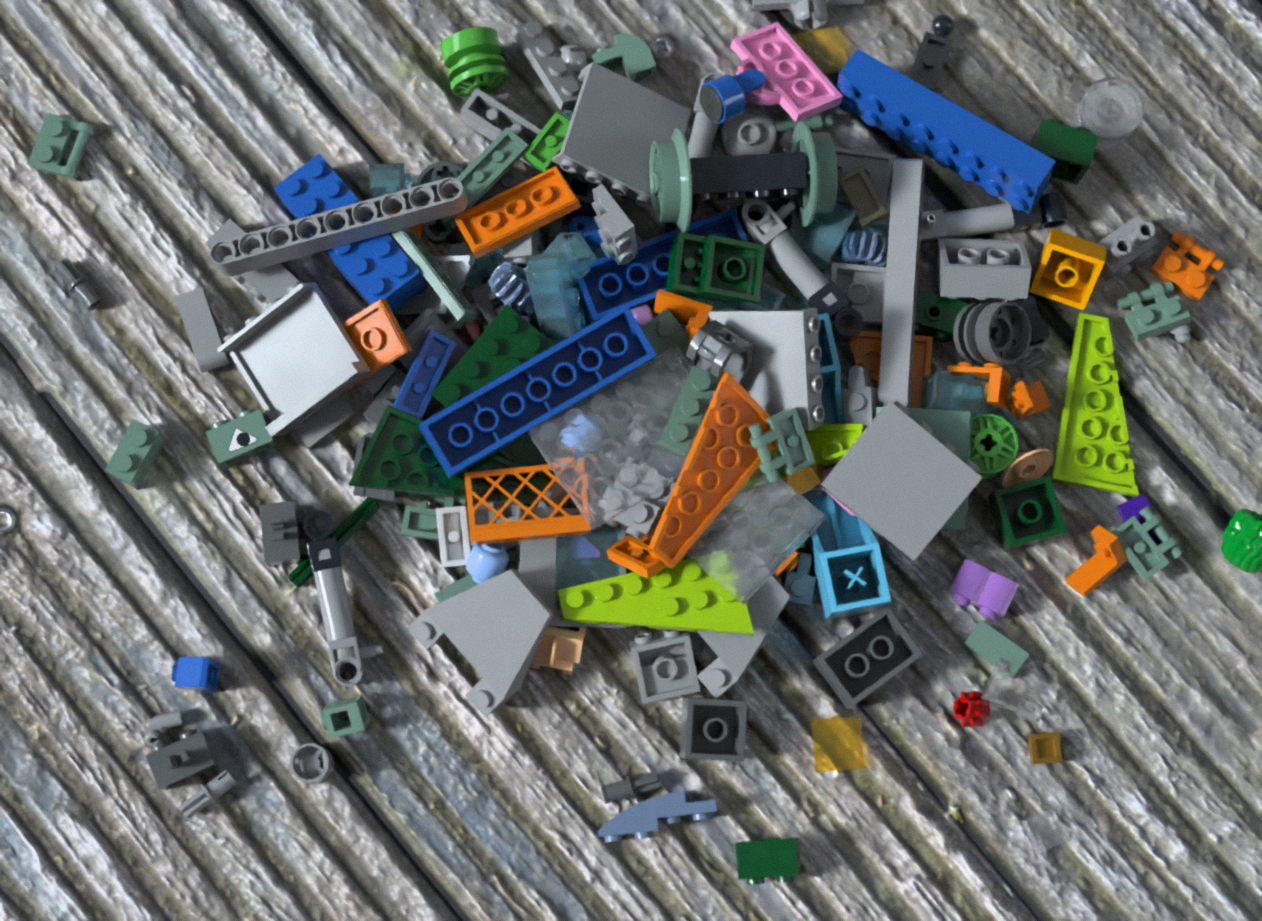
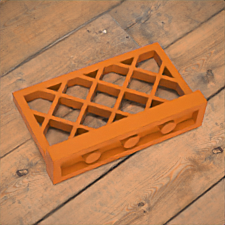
[464,461,591,546]

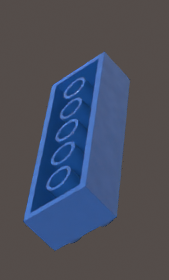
[274,154,427,312]
[573,208,748,324]

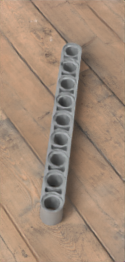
[878,158,925,408]
[210,177,468,276]

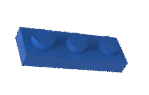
[392,329,456,420]

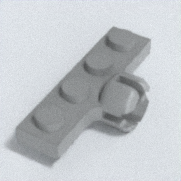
[752,0,865,30]
[511,21,587,111]

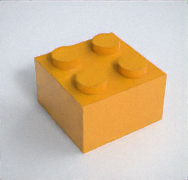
[1029,228,1107,310]

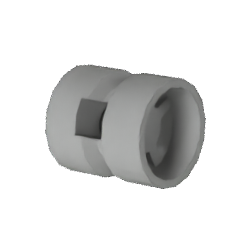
[290,743,334,784]

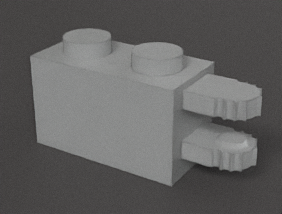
[842,365,879,429]

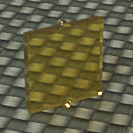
[791,25,848,75]
[811,715,865,774]

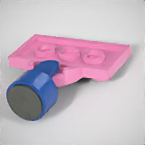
[700,22,843,124]

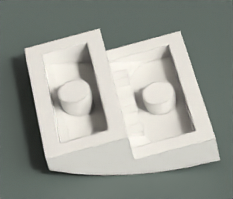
[436,503,495,567]

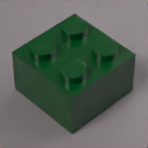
[1030,119,1098,185]
[988,476,1067,552]

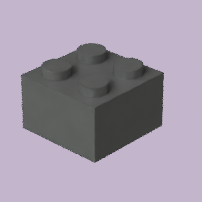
[679,697,747,762]

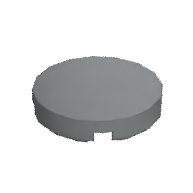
[720,107,777,156]

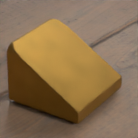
[786,464,824,495]

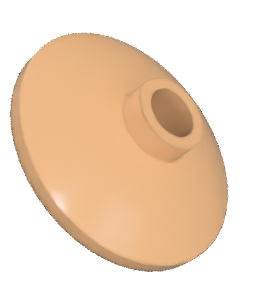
[1001,449,1054,488]

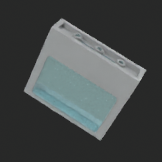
[516,507,630,631]

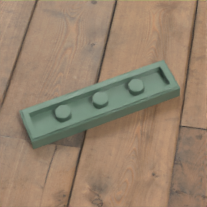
[391,228,478,323]

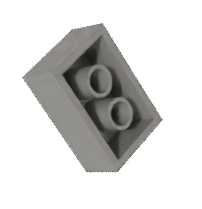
[934,238,1032,301]

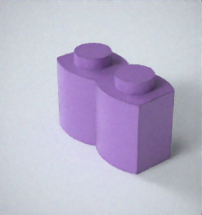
[948,559,1019,620]

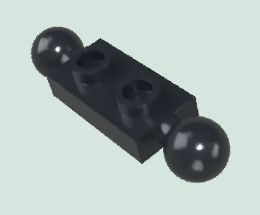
[909,14,954,92]

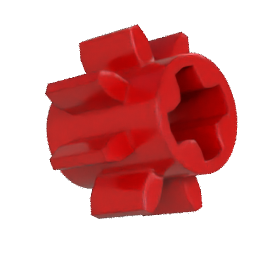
[953,691,990,727]

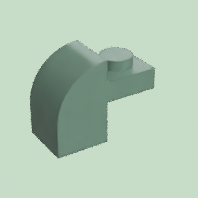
[592,33,656,83]

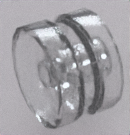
[1074,77,1144,149]

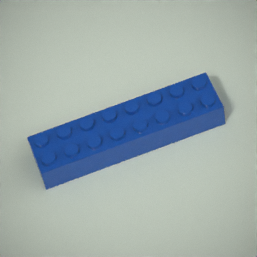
[837,49,1056,214]
[419,304,657,479]

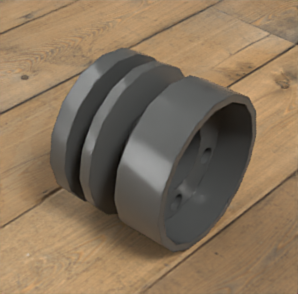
[953,302,1032,363]

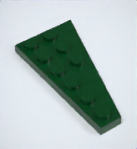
[349,405,550,507]

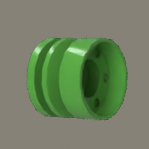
[440,27,509,97]
[970,414,1019,482]

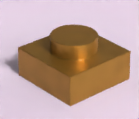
[1028,732,1062,765]

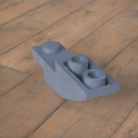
[598,791,717,843]

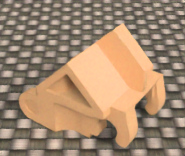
[531,608,587,675]

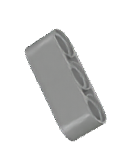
[175,287,230,373]

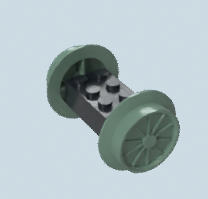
[649,121,838,233]

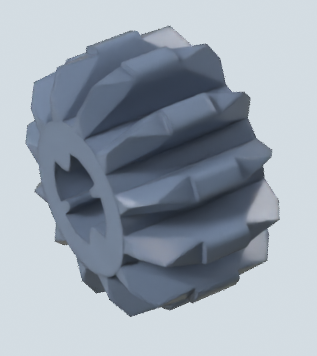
[841,230,888,267]
[488,261,539,310]

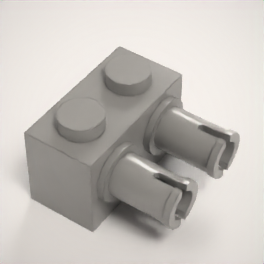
[1097,215,1159,281]

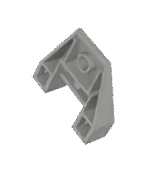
[657,551,791,699]
[408,568,553,717]

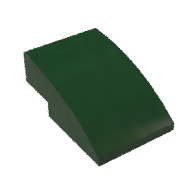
[666,232,765,303]

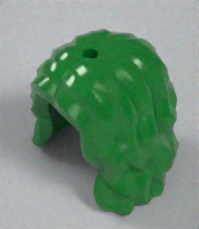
[1221,509,1262,574]

